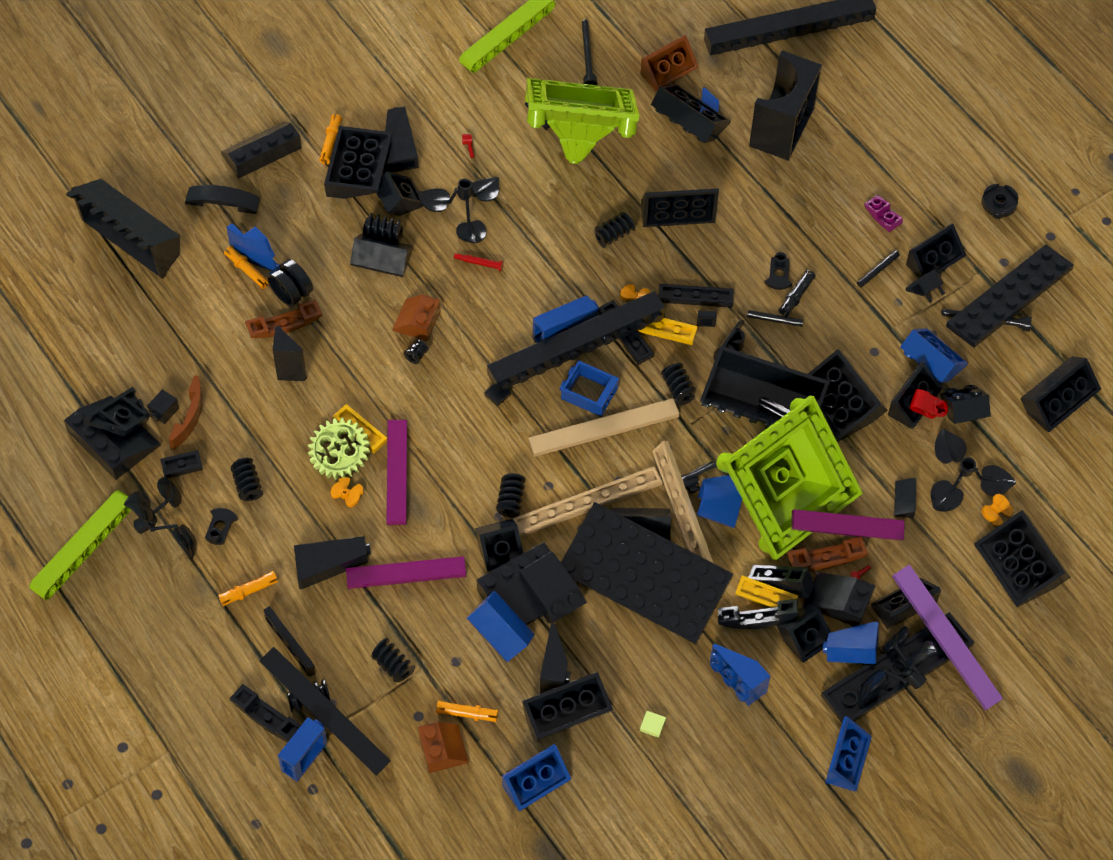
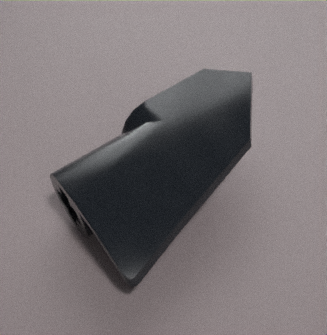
[713,319,745,360]

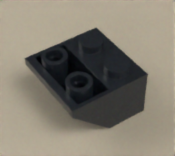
[940,385,991,424]

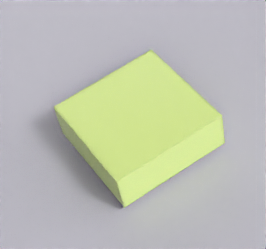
[640,711,666,738]

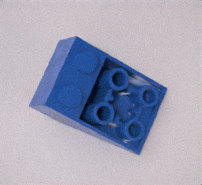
[710,644,770,706]

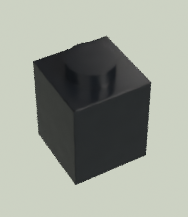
[147,389,179,424]

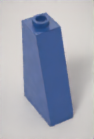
[533,295,599,343]

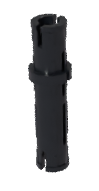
[778,270,816,317]

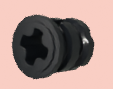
[404,339,429,364]

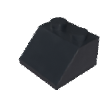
[377,172,424,216]
[475,518,523,571]
[776,603,831,663]

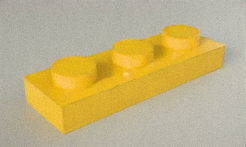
[638,318,698,345]
[333,404,387,453]
[735,575,798,608]

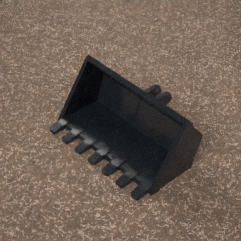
[66,179,180,279]
[700,346,830,428]

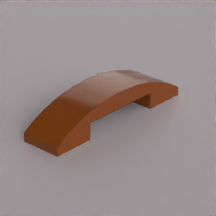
[245,299,322,338]
[168,375,202,449]
[787,537,868,571]

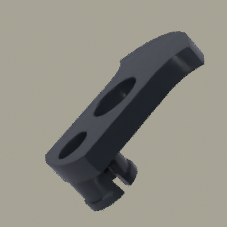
[764,252,792,290]
[205,508,238,545]

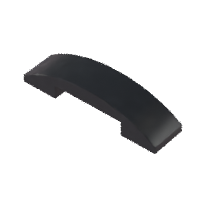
[185,185,260,214]
[718,599,798,629]
[229,684,301,742]

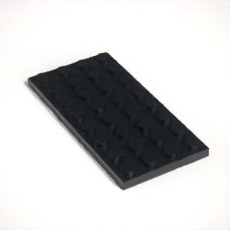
[561,502,734,645]

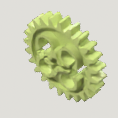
[308,418,371,480]

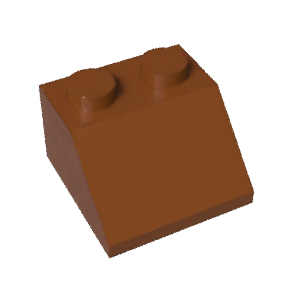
[392,294,441,341]
[418,722,469,773]

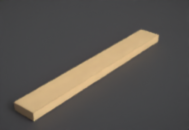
[528,398,679,457]
[652,441,713,563]
[513,466,662,537]

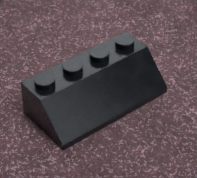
[651,83,731,143]
[221,122,302,179]
[1020,356,1101,432]
[522,672,613,742]

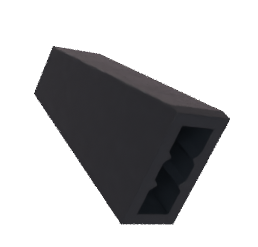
[383,106,419,174]
[294,536,371,589]

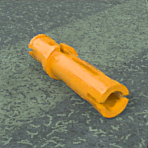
[319,114,342,165]
[224,246,268,289]
[218,571,278,607]
[436,700,499,723]

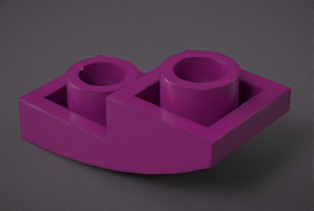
[864,195,903,232]

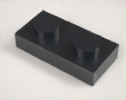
[160,450,203,478]

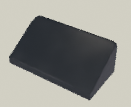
[894,478,916,518]

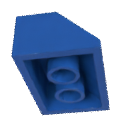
[900,328,968,383]

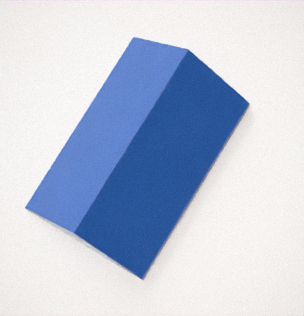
[466,591,535,662]
[825,717,872,791]
[502,744,571,811]

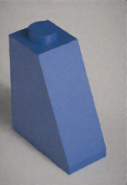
[823,622,879,664]

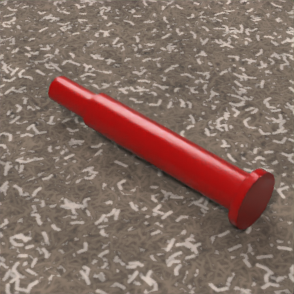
[454,253,503,272]

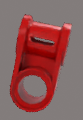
[909,389,948,419]

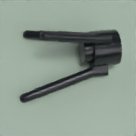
[681,461,717,493]

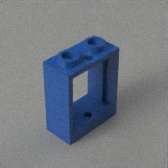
[559,360,619,417]
[278,717,327,782]

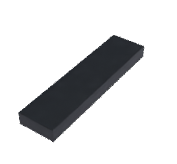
[659,284,733,308]
[598,300,654,365]
[263,606,316,677]

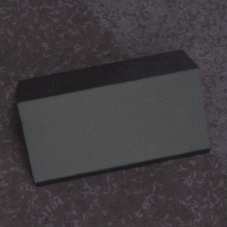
[906,223,966,278]
[350,234,414,277]
[273,326,307,381]
[888,361,943,429]
[611,508,671,541]
[871,578,941,629]

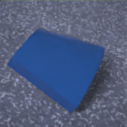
[226,223,280,271]
[697,475,742,528]

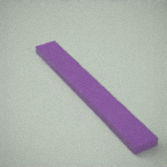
[892,564,1003,710]

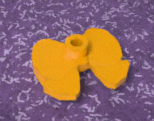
[620,284,651,301]
[330,477,363,507]
[981,494,1013,527]

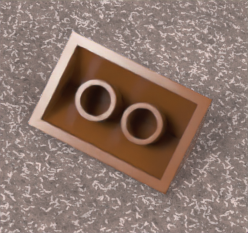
[640,35,699,90]

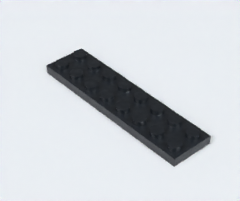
[946,244,1074,348]
[821,612,974,723]

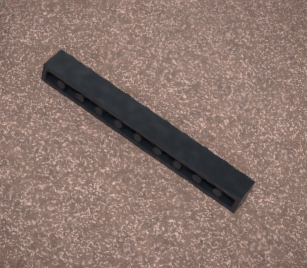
[704,0,876,55]
[487,291,665,391]

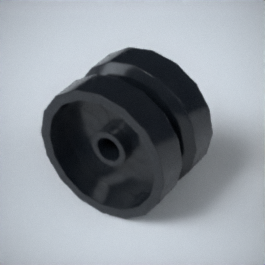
[266,259,313,307]

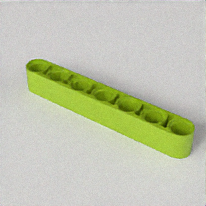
[459,0,556,73]
[29,490,131,600]

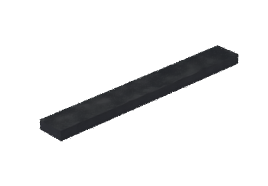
[259,647,391,776]

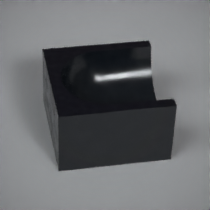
[749,51,822,161]

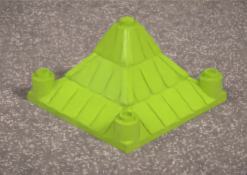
[525,78,639,164]
[716,396,863,560]

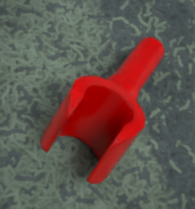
[462,134,475,158]
[850,565,871,579]

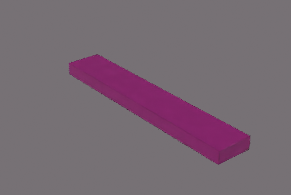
[386,420,407,525]
[791,509,904,541]
[346,556,466,589]

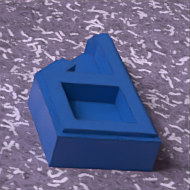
[700,88,719,115]

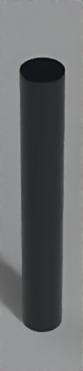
[857,250,900,288]
[747,310,803,327]

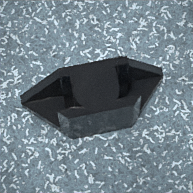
[905,268,945,303]

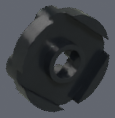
[981,184,1019,219]

